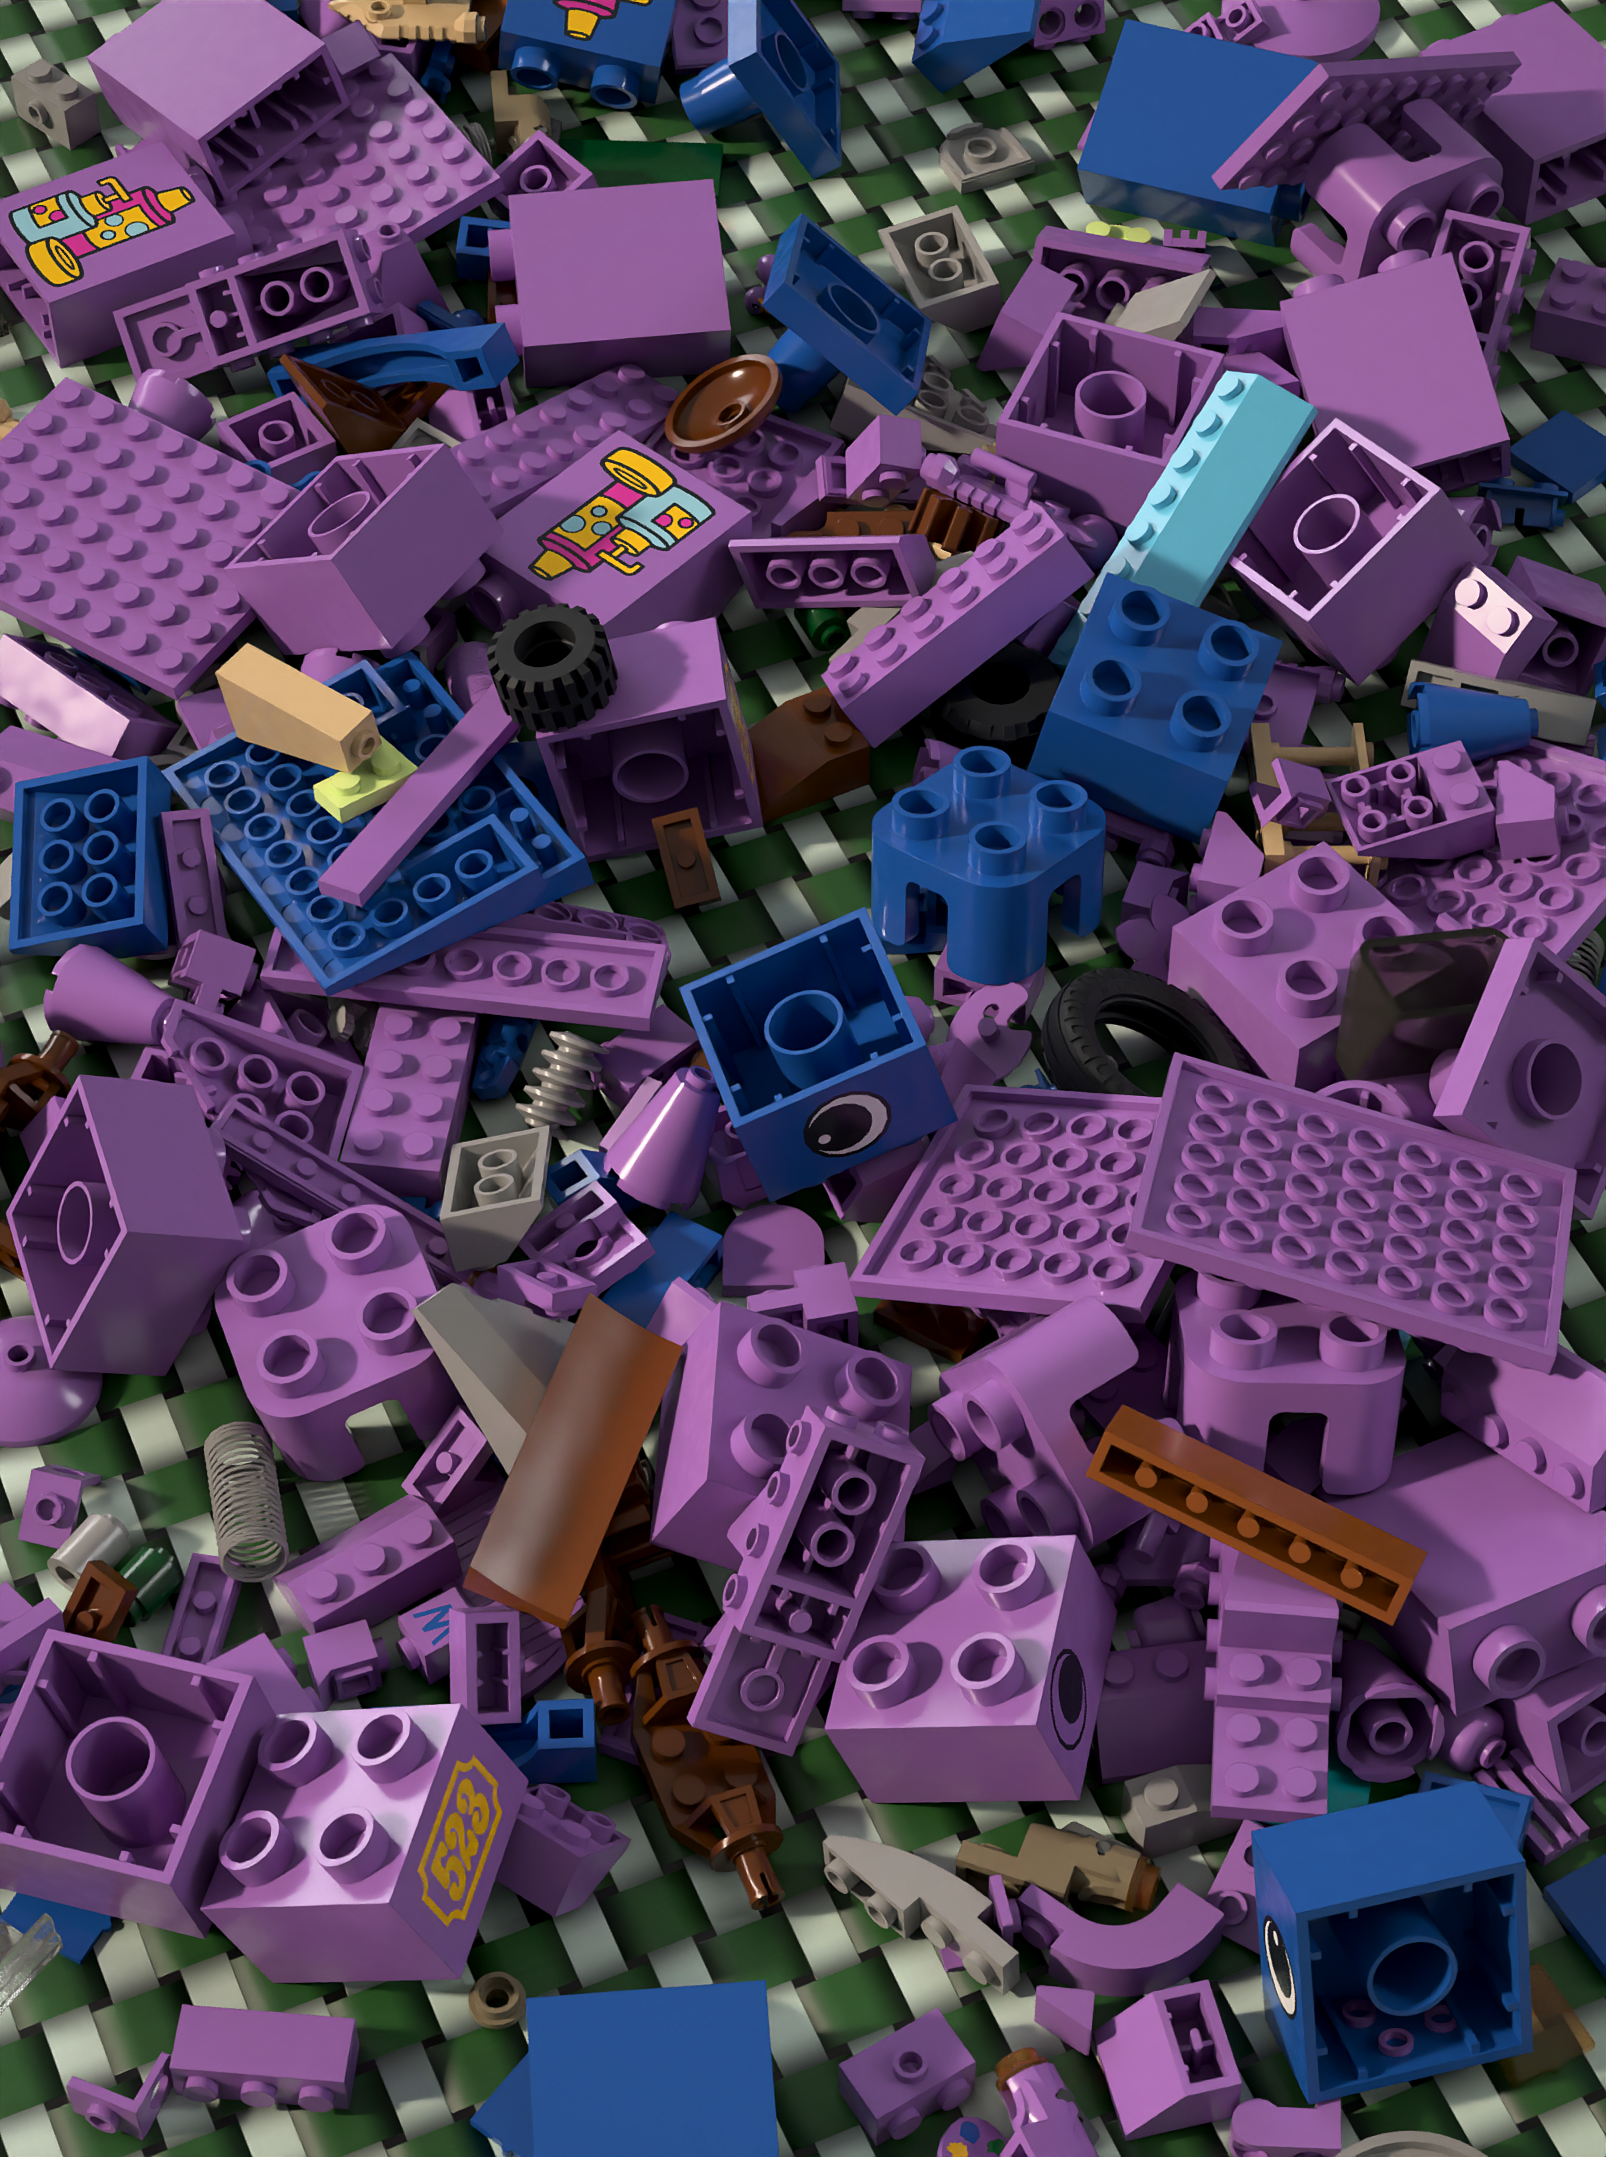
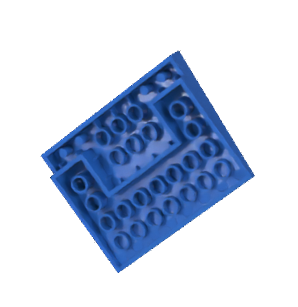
[161,650,594,997]

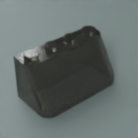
[1335,927,1510,1081]

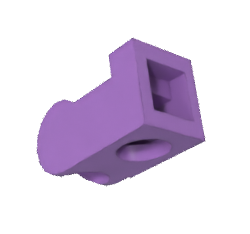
[1228,2097,1342,2157]

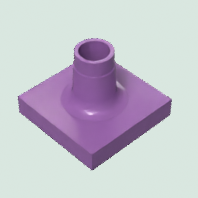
[1429,937,1606,1220]

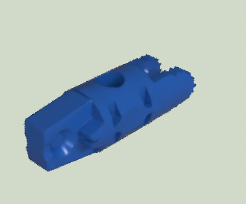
[472,1015,538,1100]

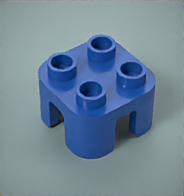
[871,746,1106,985]

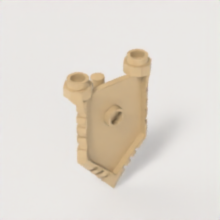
[328,0,487,45]

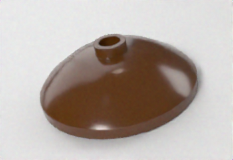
[665,354,783,454]

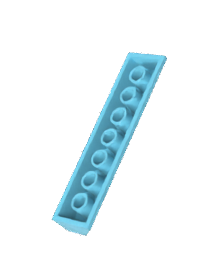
[1048,371,1318,677]

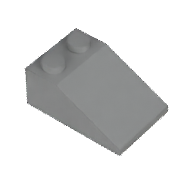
[1104,269,1217,341]

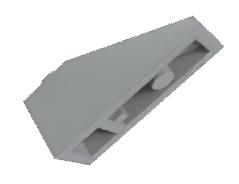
[1121,1764,1244,1862]

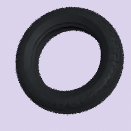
[1041,968,1251,1097]

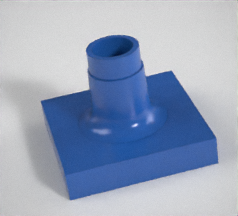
[680,0,842,179]
[762,213,932,416]

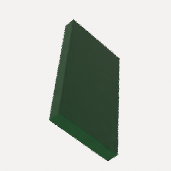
[560,139,724,207]

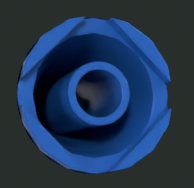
[1407,681,1539,762]

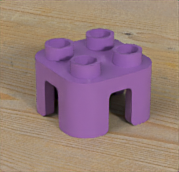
[1290,99,1504,283]
[214,1204,467,1482]
[1164,1270,1406,1495]
[927,1296,1185,1552]

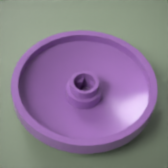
[1221,0,1380,64]

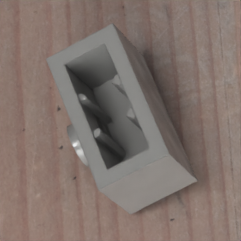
[11,58,101,150]

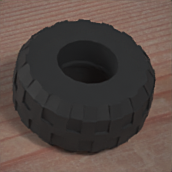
[930,642,1062,769]

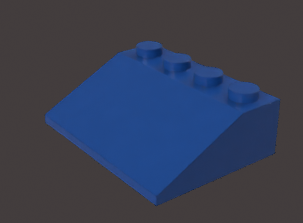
[912,0,1041,94]
[9,755,171,959]

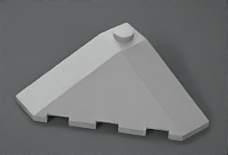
[829,355,997,454]
[411,1283,575,1476]

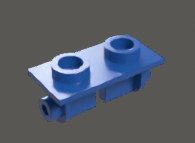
[1477,478,1568,531]

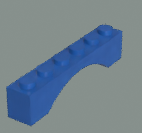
[266,322,519,408]

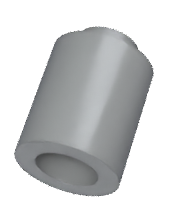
[47,1514,131,1593]

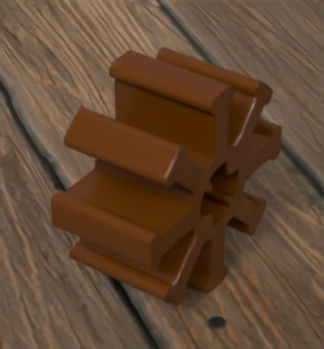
[908,486,1007,554]
[603,1455,676,1573]

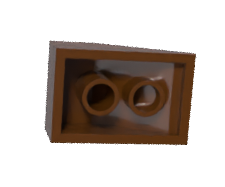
[279,354,409,455]
[748,686,870,824]

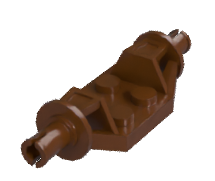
[0,1030,79,1138]
[559,1537,642,1726]
[629,1604,785,1910]

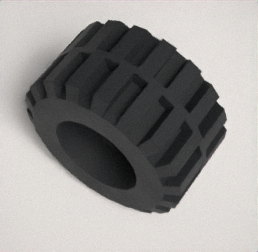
[487,603,618,732]

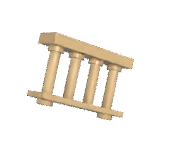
[1246,723,1388,889]

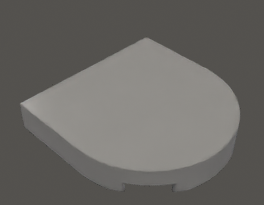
[939,123,1035,195]

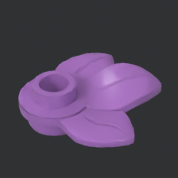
[1114,894,1190,983]

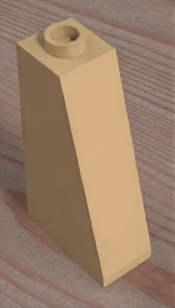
[215,643,382,774]

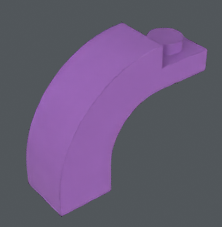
[1017,1882,1225,1997]

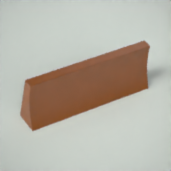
[463,1292,683,1630]

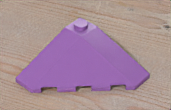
[161,998,364,1227]

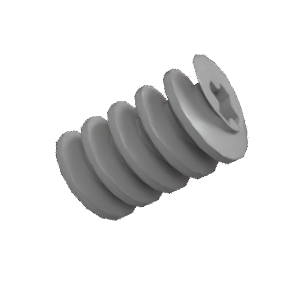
[515,1031,610,1142]

